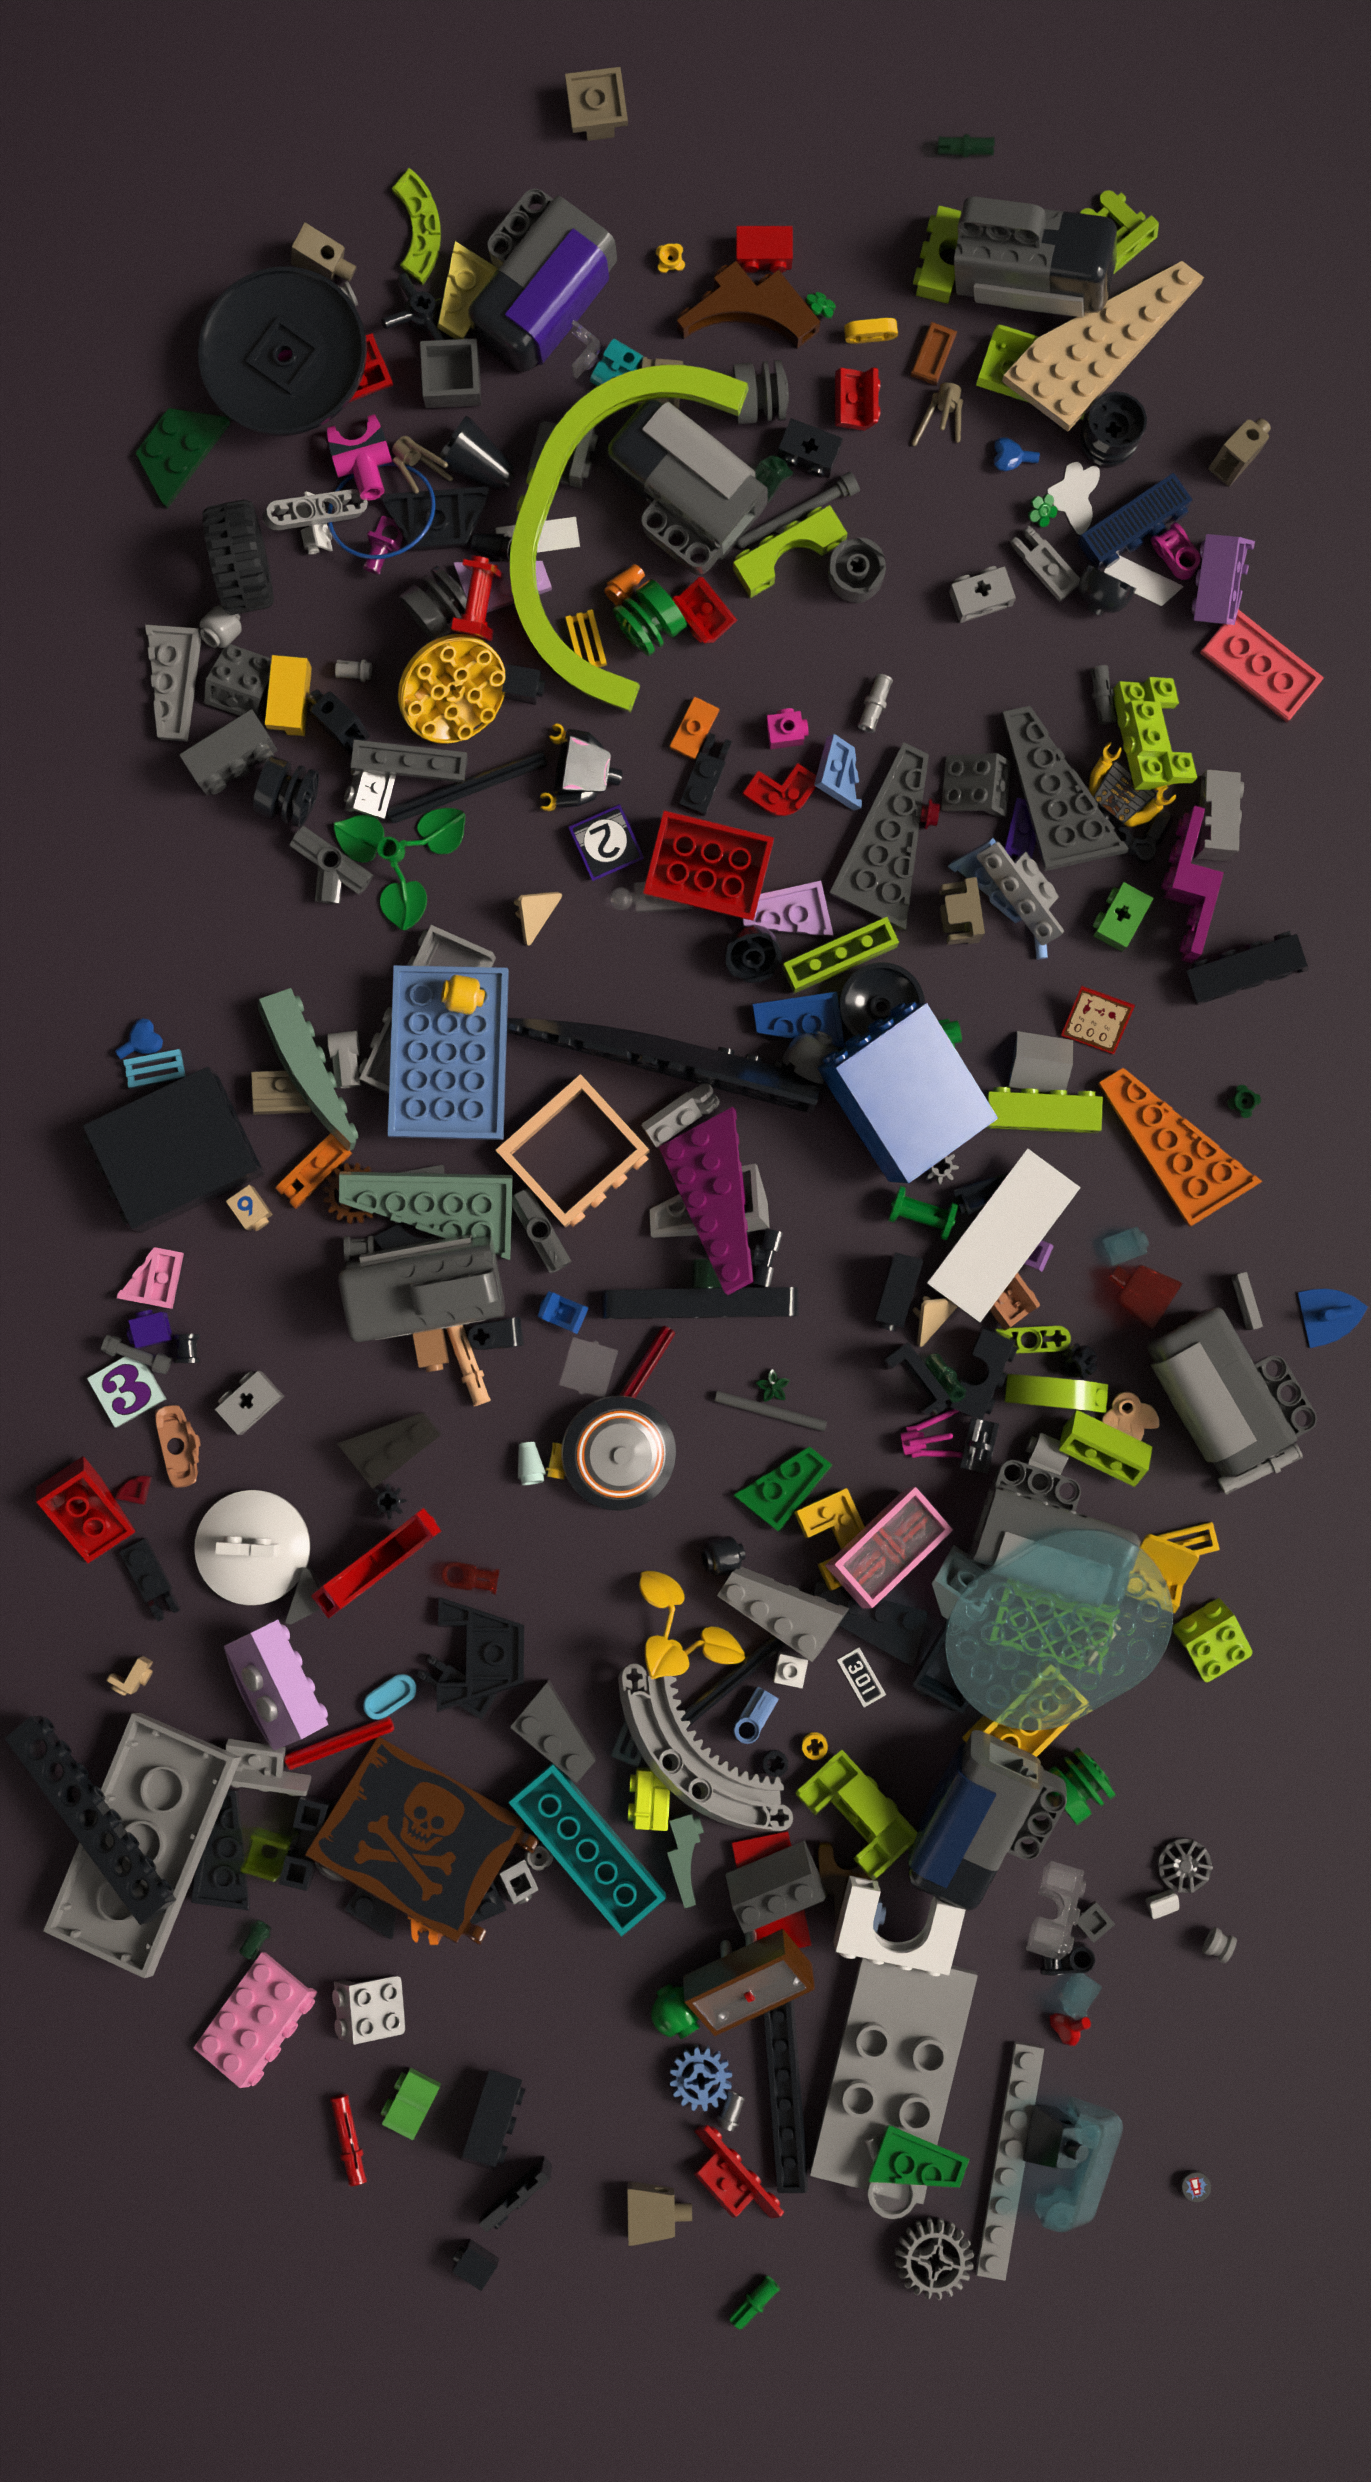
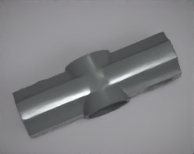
[512,1188,572,1274]

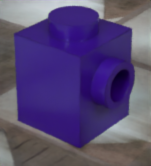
[127,1310,174,1349]

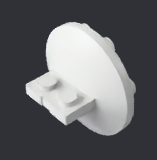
[195,1490,310,1605]

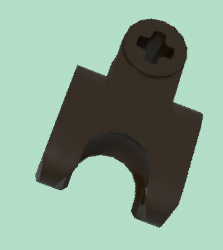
[818,1841,877,1922]

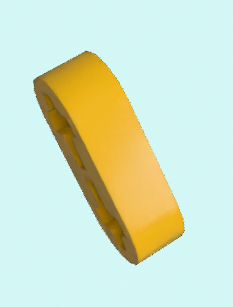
[844,318,898,344]

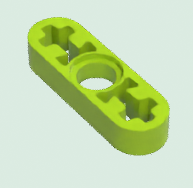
[996,1326,1071,1354]

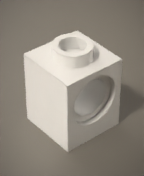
[773,1651,808,1688]

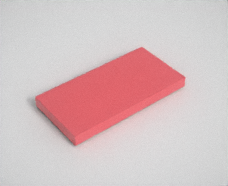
[1200,609,1324,722]

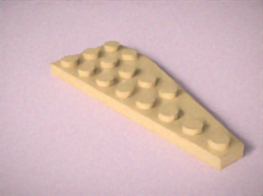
[1002,261,1204,432]

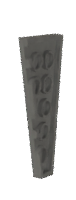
[1002,706,1128,871]
[829,742,929,931]

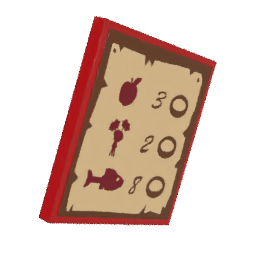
[1061,986,1135,1054]

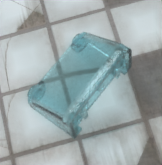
[1034,2097,1123,2232]

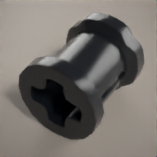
[174,1334,200,1363]

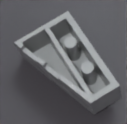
[1194,770,1244,862]

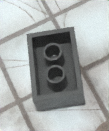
[180,709,278,795]

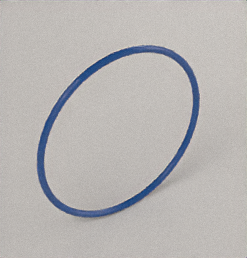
[328,462,435,559]

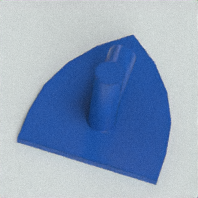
[1298,1289,1368,1348]

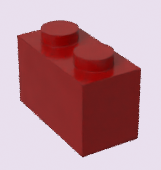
[736,226,793,273]

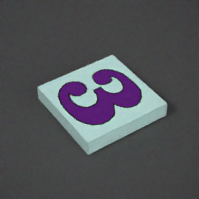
[87,1357,166,1428]

